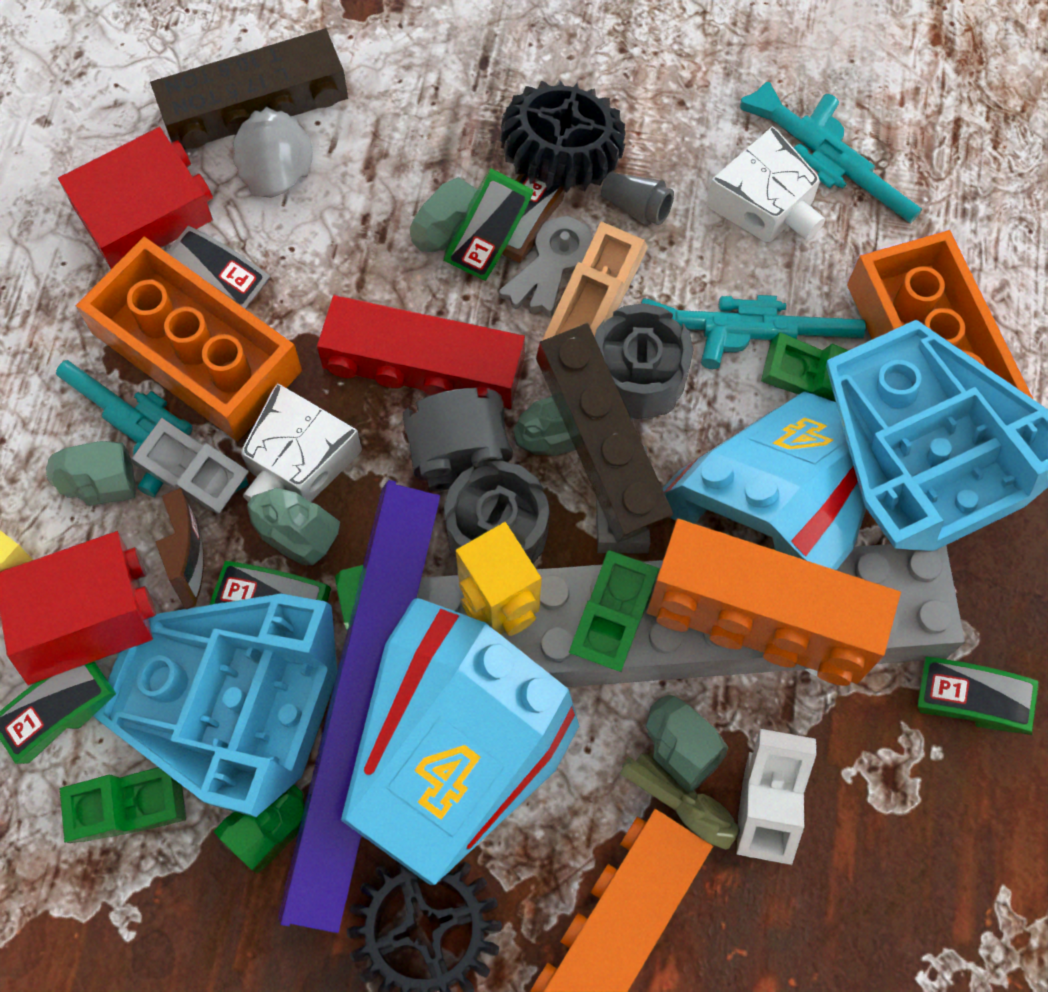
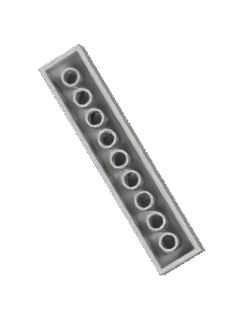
[418,544,965,687]

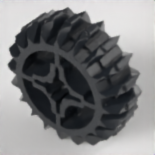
[500,79,626,194]
[347,861,502,992]

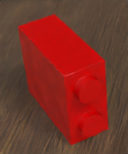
[58,126,213,269]
[0,531,156,685]

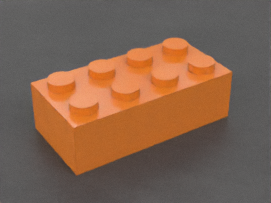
[847,230,1033,399]
[75,236,302,442]
[646,518,901,686]

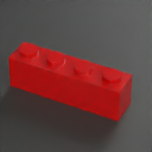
[317,295,525,409]

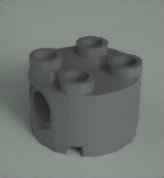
[595,303,694,419]
[403,388,513,491]
[444,460,550,564]

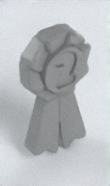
[499,216,593,317]

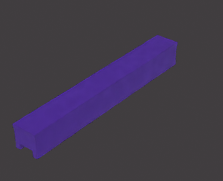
[278,479,440,933]

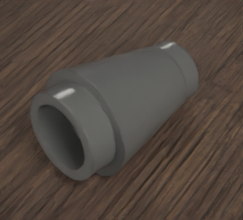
[601,172,674,226]

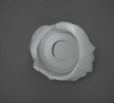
[233,107,312,198]

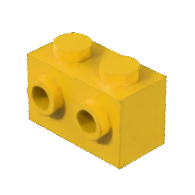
[456,522,542,636]

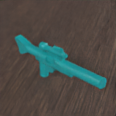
[740,82,922,224]
[641,295,866,369]
[56,360,249,497]

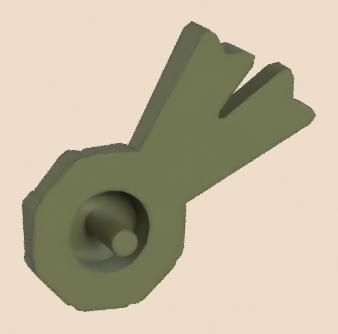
[620,753,740,850]

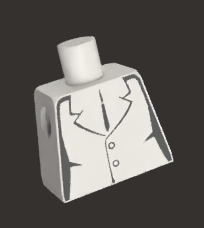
[706,126,825,242]
[241,383,362,502]

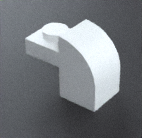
[737,729,816,865]

